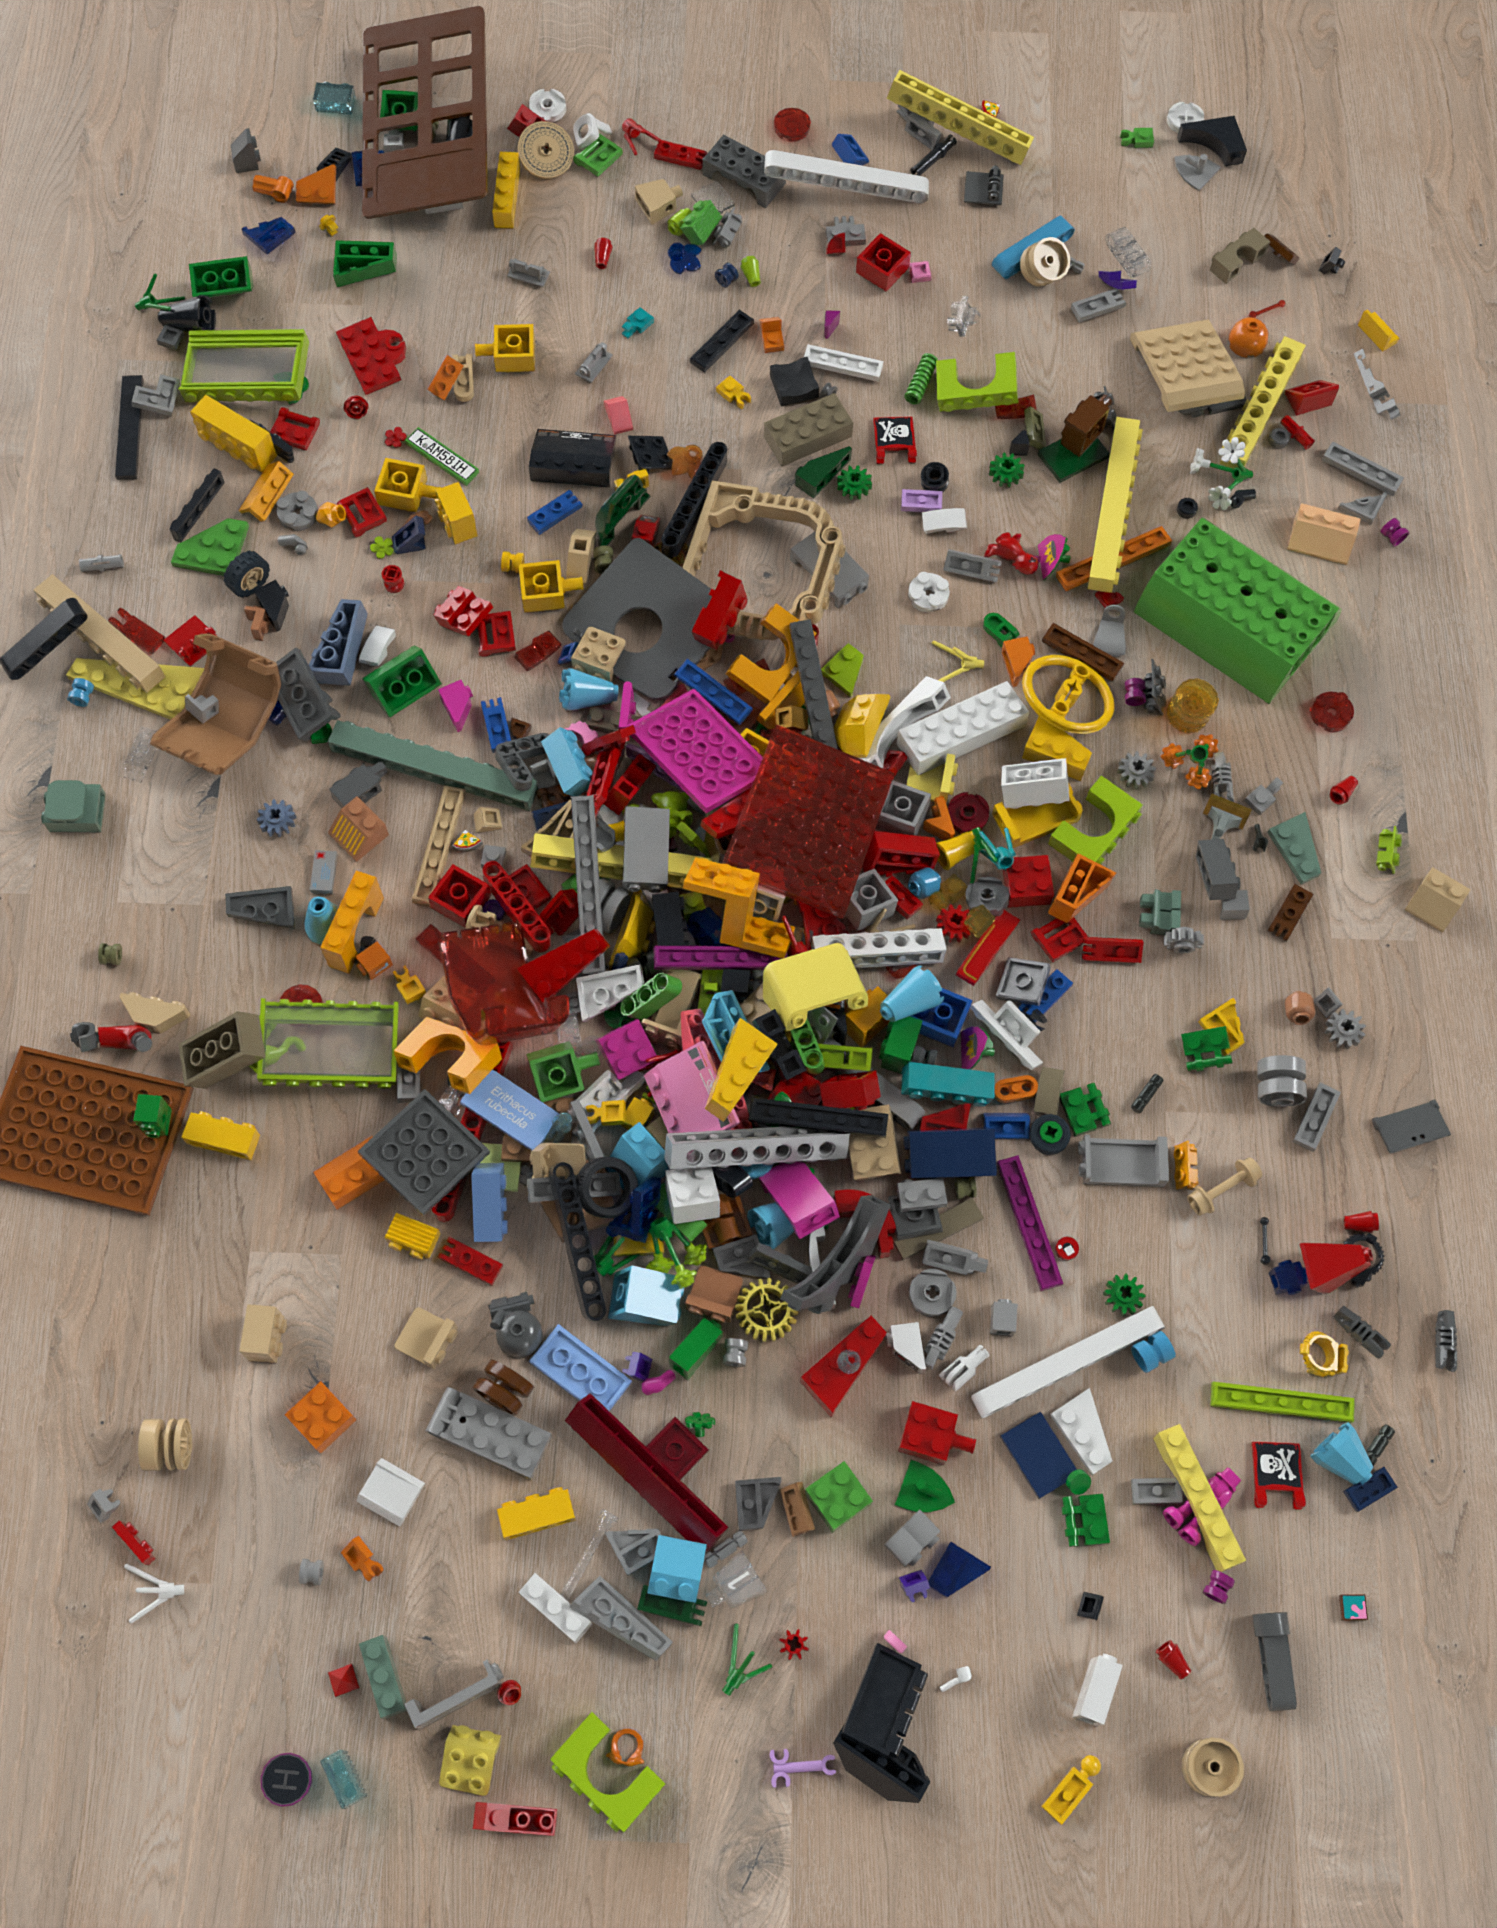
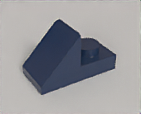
[392,516,426,554]

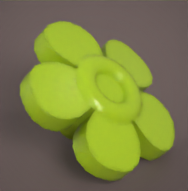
[370,536,394,559]

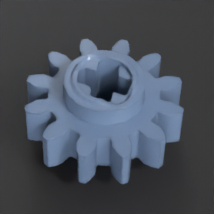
[257,799,297,837]

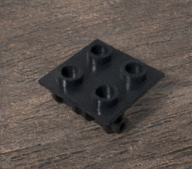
[628,435,675,475]

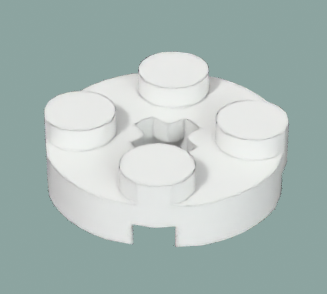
[529,89,567,123]
[908,572,950,613]

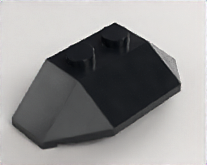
[833,1723,931,1803]

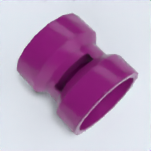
[1380,518,1410,547]
[1124,678,1146,706]
[1203,1570,1235,1604]

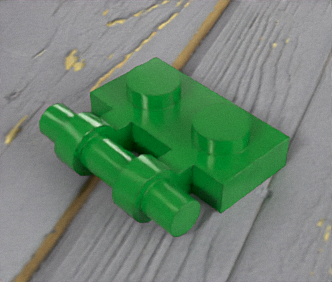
[1181,1026,1233,1072]
[1060,1083,1111,1137]
[1061,1494,1110,1547]

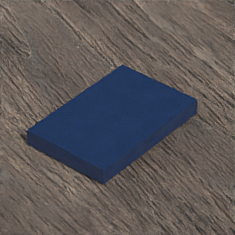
[1000,1411,1077,1500]

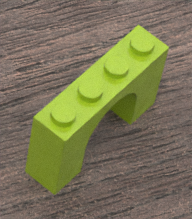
[936,352,1018,412]
[1048,775,1143,865]
[550,1712,666,1832]

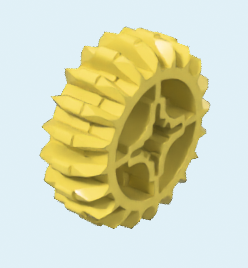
[735,1278,798,1342]

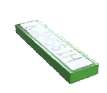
[405,427,479,486]

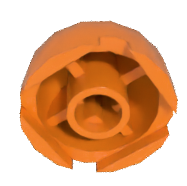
[1228,317,1269,358]

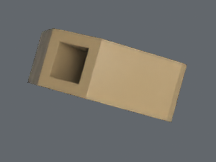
[566,529,597,585]
[119,992,190,1034]

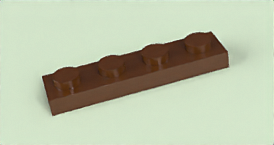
[1042,623,1124,682]

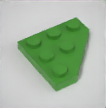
[171,518,249,576]

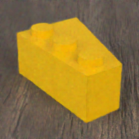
[1022,716,1092,781]

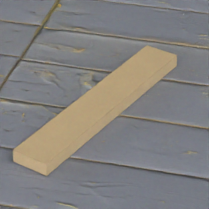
[412,785,466,907]

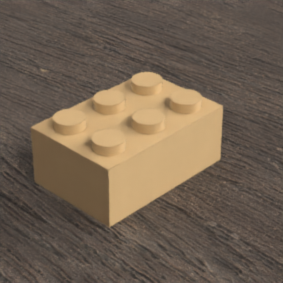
[849,1104,901,1181]

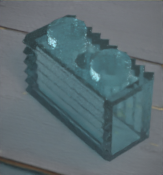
[313,82,356,115]
[320,1749,368,1809]

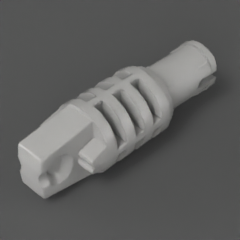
[924,1306,963,1370]

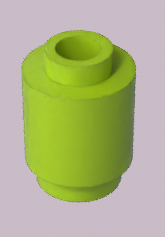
[667,208,692,236]

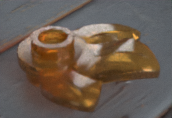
[667,445,703,480]

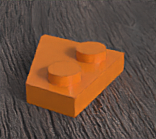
[296,165,336,204]

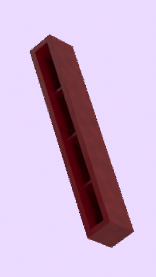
[564,1393,729,1553]

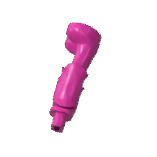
[1163,1467,1241,1547]

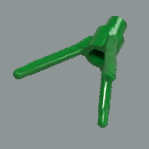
[135,273,185,311]
[970,827,998,884]
[722,1623,772,1696]

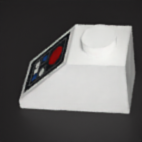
[886,1322,926,1374]

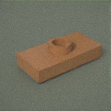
[780,1482,815,1537]

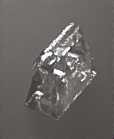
[542,1012,583,1057]

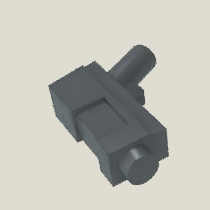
[489,1292,535,1330]

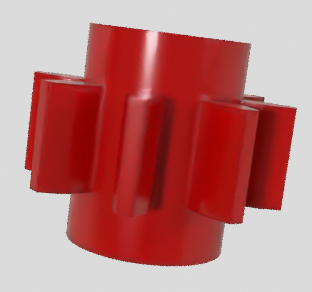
[779,1629,809,1661]

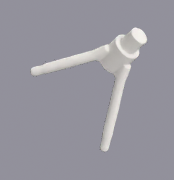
[124,1564,184,1624]

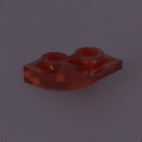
[995,394,1037,419]
[515,630,562,672]

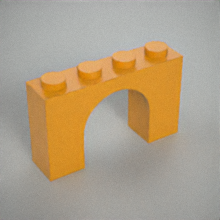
[725,603,817,704]
[320,870,384,974]
[394,1017,502,1094]

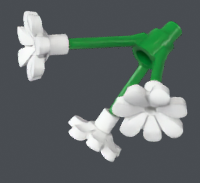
[1190,437,1253,510]

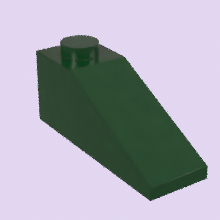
[795,446,852,499]

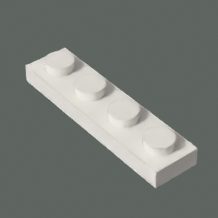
[804,344,884,382]

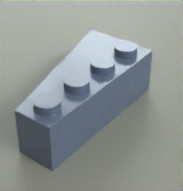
[309,599,368,686]

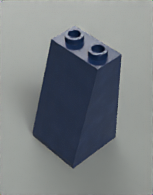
[903,1127,997,1178]

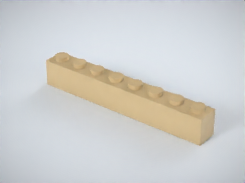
[34,574,165,693]

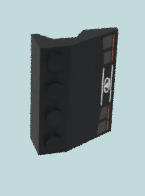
[529,429,617,488]

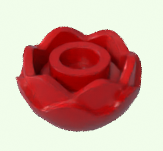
[343,395,369,419]

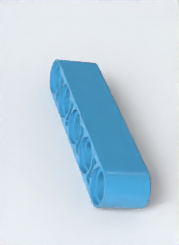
[992,216,1075,279]

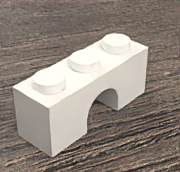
[519,1573,592,1644]

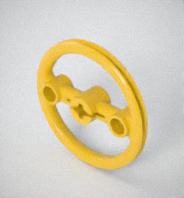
[1022,655,1115,734]

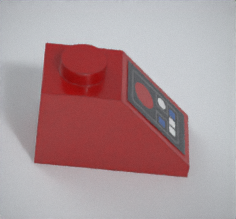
[632,515,661,547]

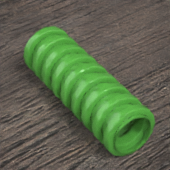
[904,353,938,405]

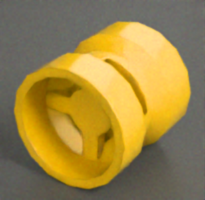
[501,551,525,573]

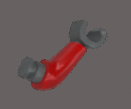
[70,1022,152,1052]

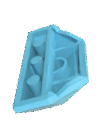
[702,990,770,1073]

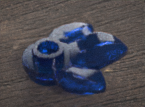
[668,243,702,274]

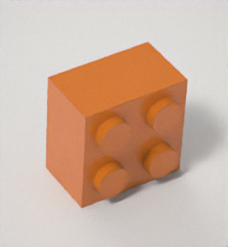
[285,1381,357,1454]

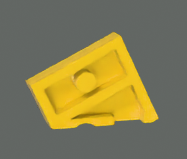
[1198,998,1245,1056]

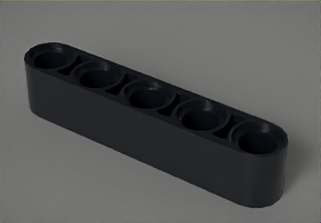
[0,598,88,680]

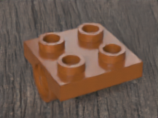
[702,1194,753,1251]

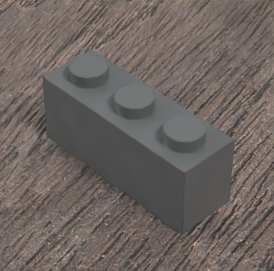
[1195,839,1241,900]

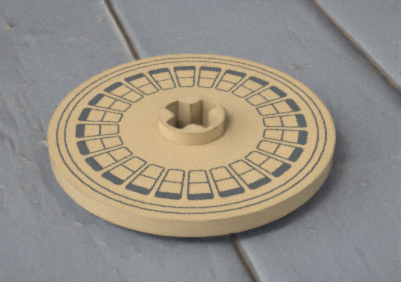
[517,121,574,179]

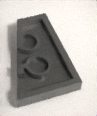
[225,886,295,929]

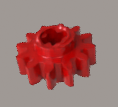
[936,904,975,943]

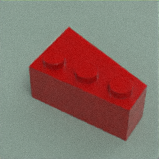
[861,831,940,877]

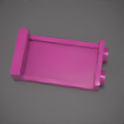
[759,1161,840,1239]

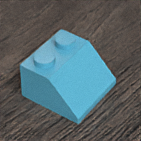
[647,1535,707,1603]

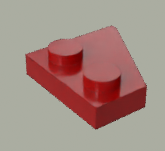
[919,1103,971,1131]

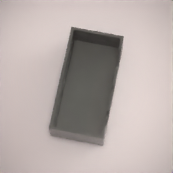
[703,134,786,208]

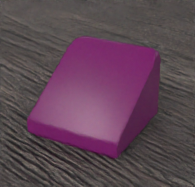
[824,310,840,339]

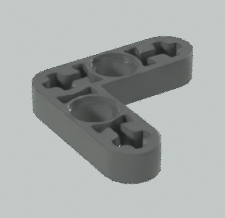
[495,733,550,791]

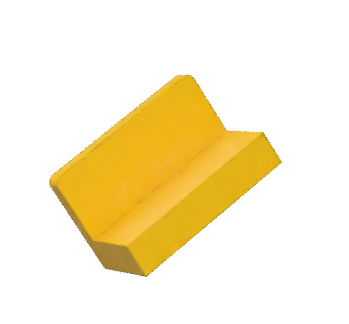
[1358,309,1399,352]

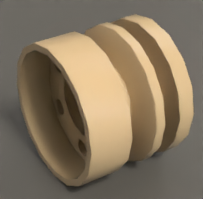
[138,1418,192,1471]

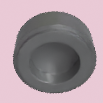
[1268,428,1290,449]

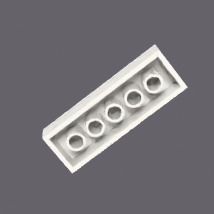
[897,681,1029,776]

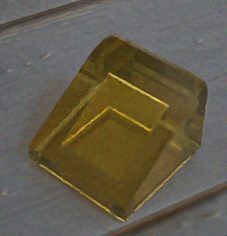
[964,904,995,938]

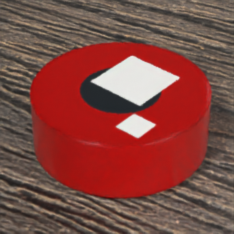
[1055,1236,1079,1261]

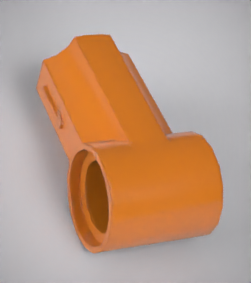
[252,175,294,203]

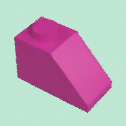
[438,680,473,732]

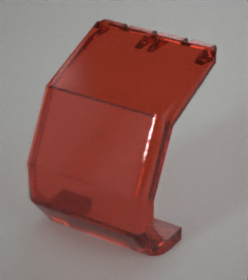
[439,921,569,1046]

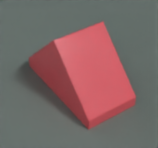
[603,396,633,435]

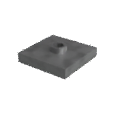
[996,957,1051,1006]

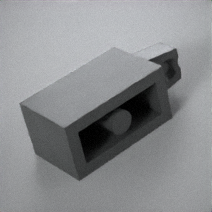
[329,761,388,808]

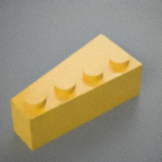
[705,1018,777,1122]

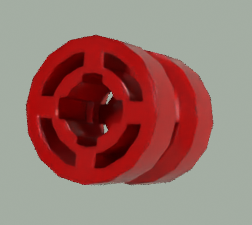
[381,565,405,593]

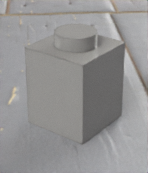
[990,1299,1018,1336]

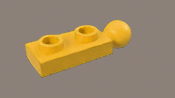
[1041,1755,1101,1825]

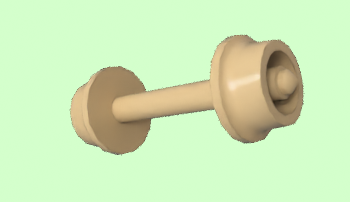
[1187,1157,1263,1216]

